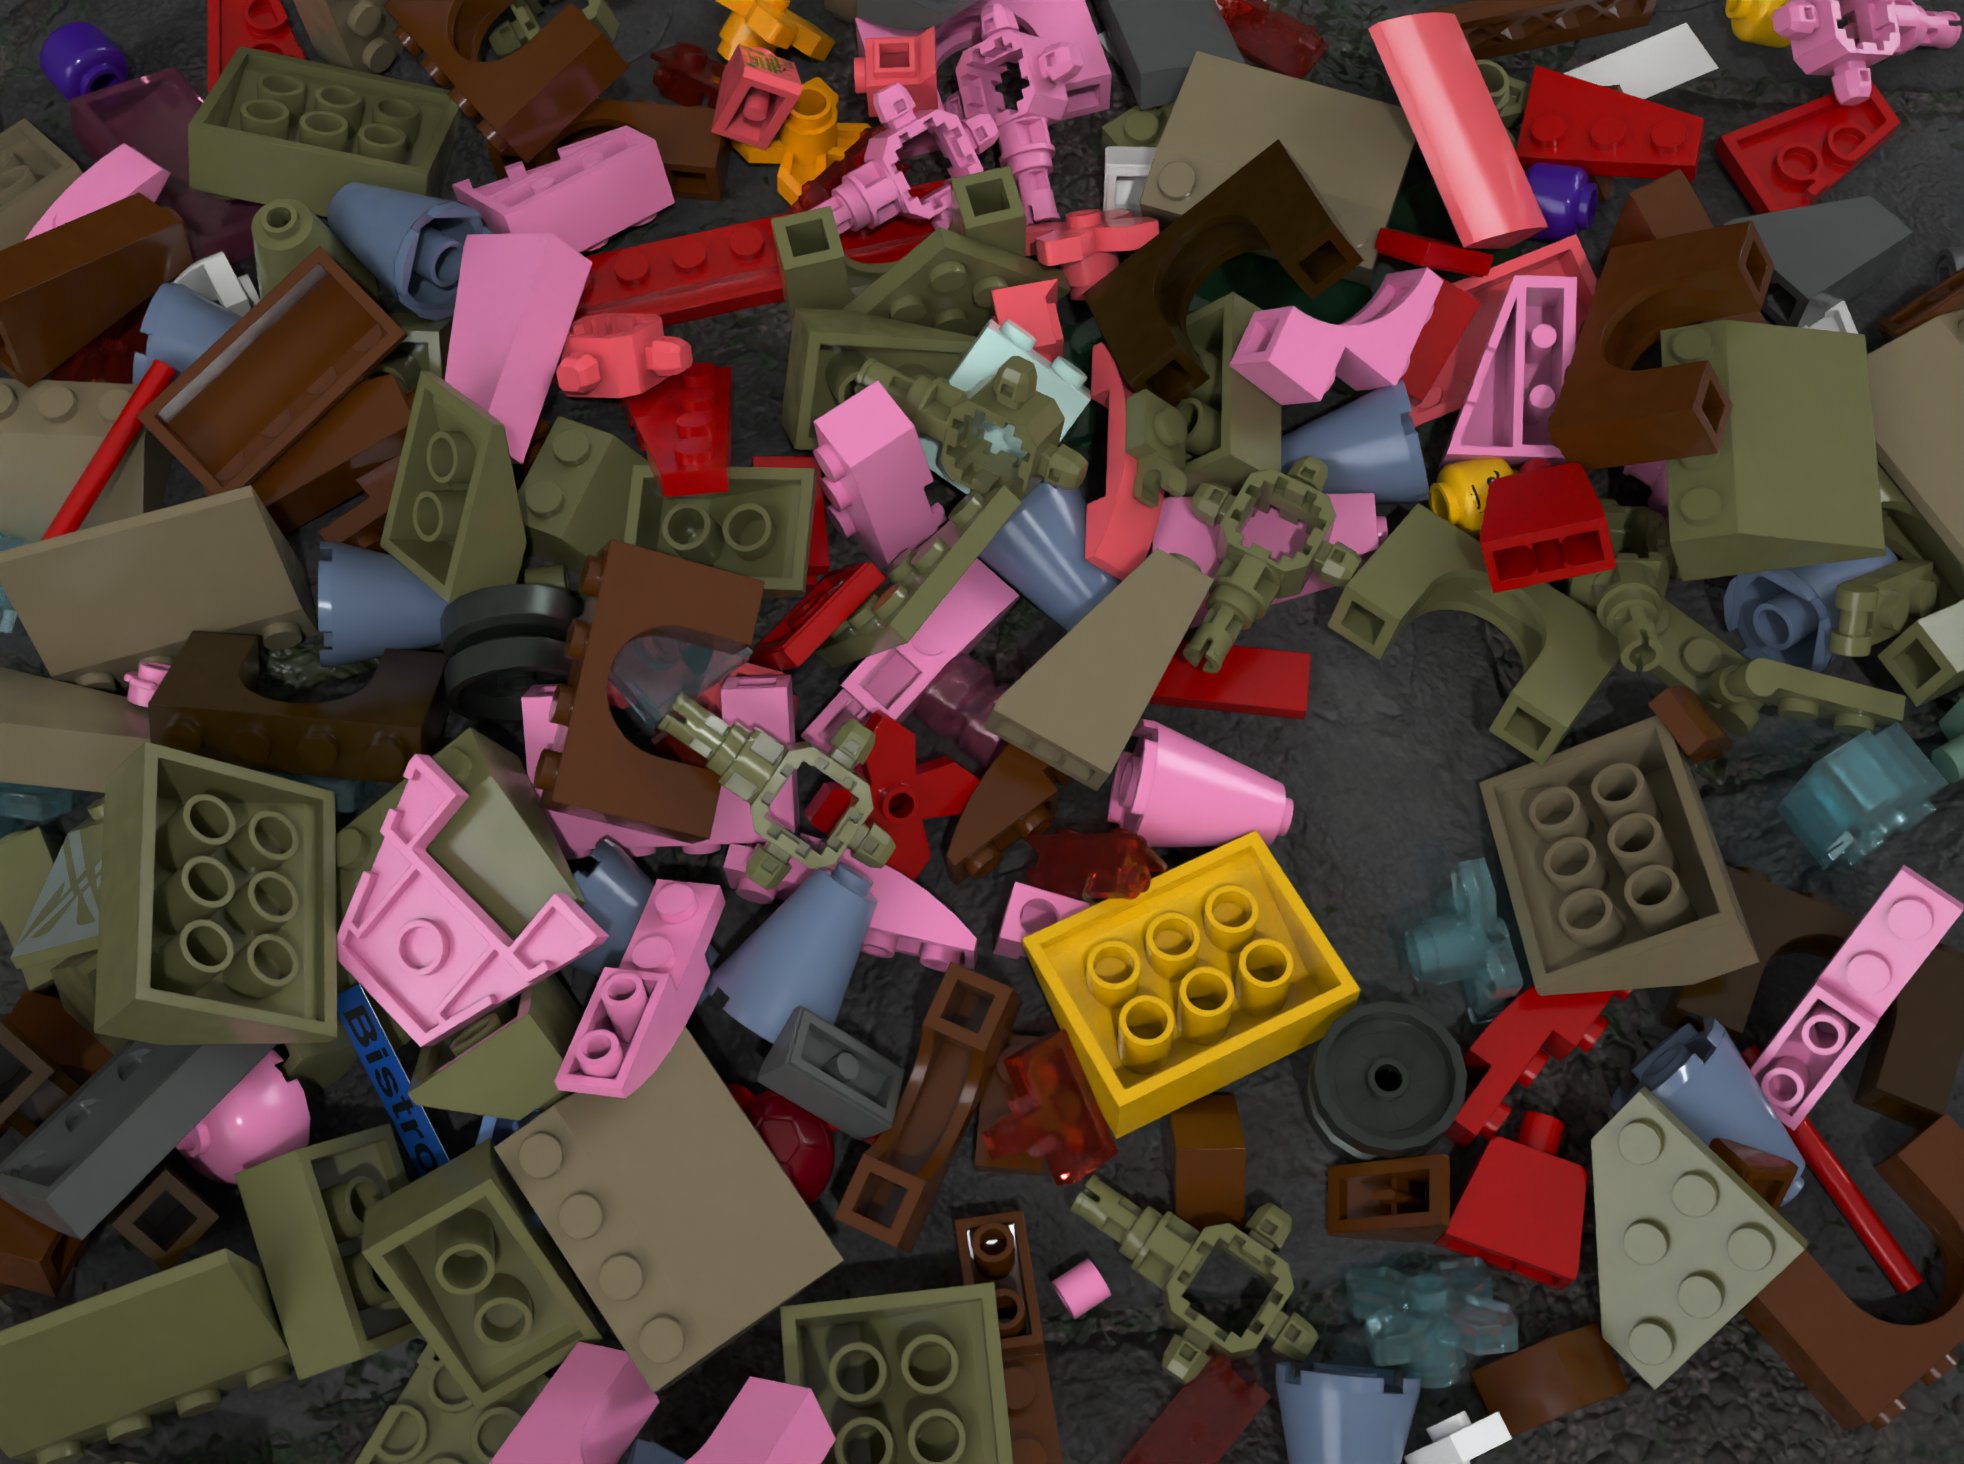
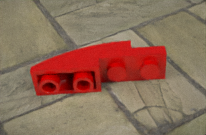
[1444,985,1633,1150]

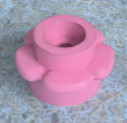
[123,661,171,707]

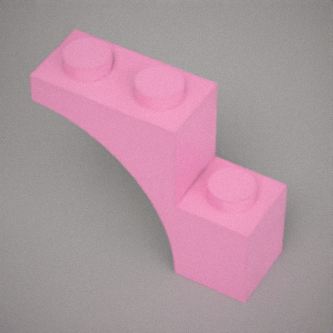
[1229,267,1444,405]

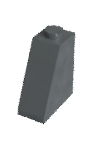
[1723,195,1913,328]

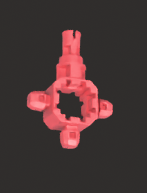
[551,313,693,398]

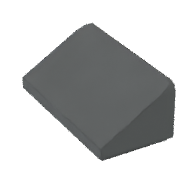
[757,1005,905,1140]

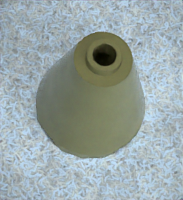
[251,198,380,305]

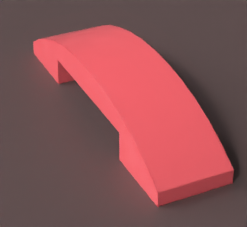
[1084,342,1164,581]

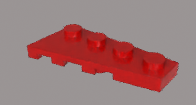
[616,363,734,497]

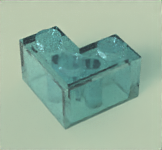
[1775,722,1948,870]

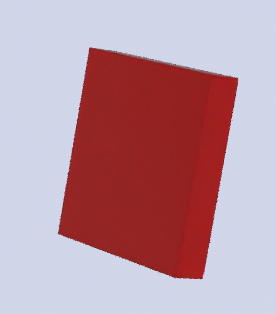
[748,562,886,671]

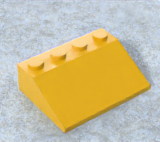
[1022,830,1361,1139]

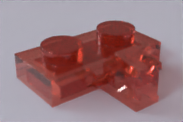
[981,1029,1119,1186]

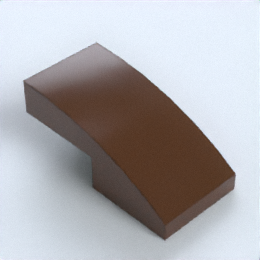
[1648,686,1732,764]

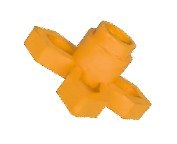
[715,0,836,61]
[730,77,878,211]

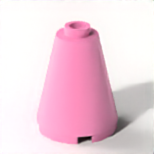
[1107,718,1294,847]

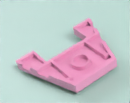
[337,754,609,1047]

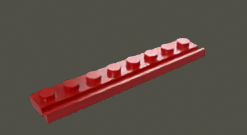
[572,169,992,327]

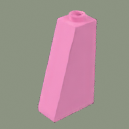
[444,232,593,464]
[1148,493,1388,629]

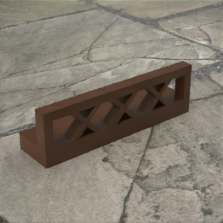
[1422,0,1657,61]

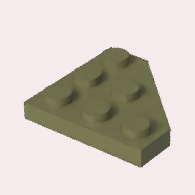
[842,227,1071,336]
[815,485,1022,669]
[1591,1086,1809,1390]

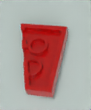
[208,0,306,94]
[1516,65,1704,181]
[1714,80,1900,215]

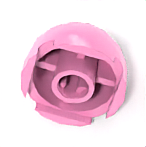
[175,1050,310,1185]

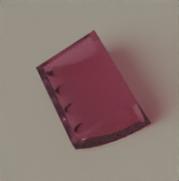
[70,67,266,265]

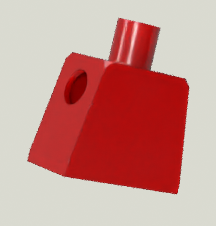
[1480,458,1617,593]
[1434,1111,1587,1291]

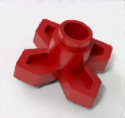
[804,710,981,882]

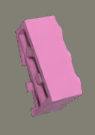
[451,125,675,253]
[1437,275,1577,471]
[813,380,947,577]

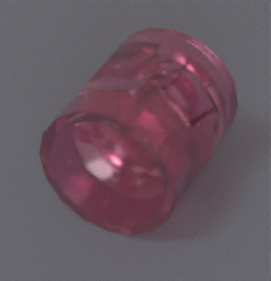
[916,653,1011,770]

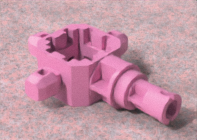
[1772,0,1962,106]
[943,3,1084,226]
[808,82,999,234]

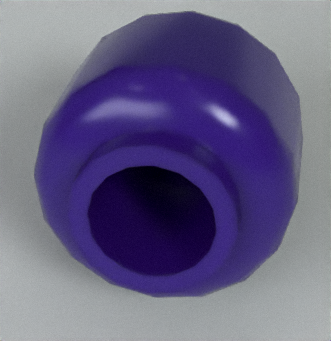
[39,21,129,109]
[1525,162,1598,242]

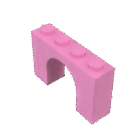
[855,0,1112,160]
[521,675,800,860]
[489,1341,836,1464]

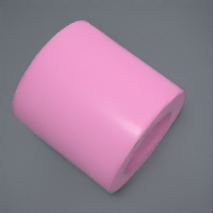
[1051,1258,1111,1320]

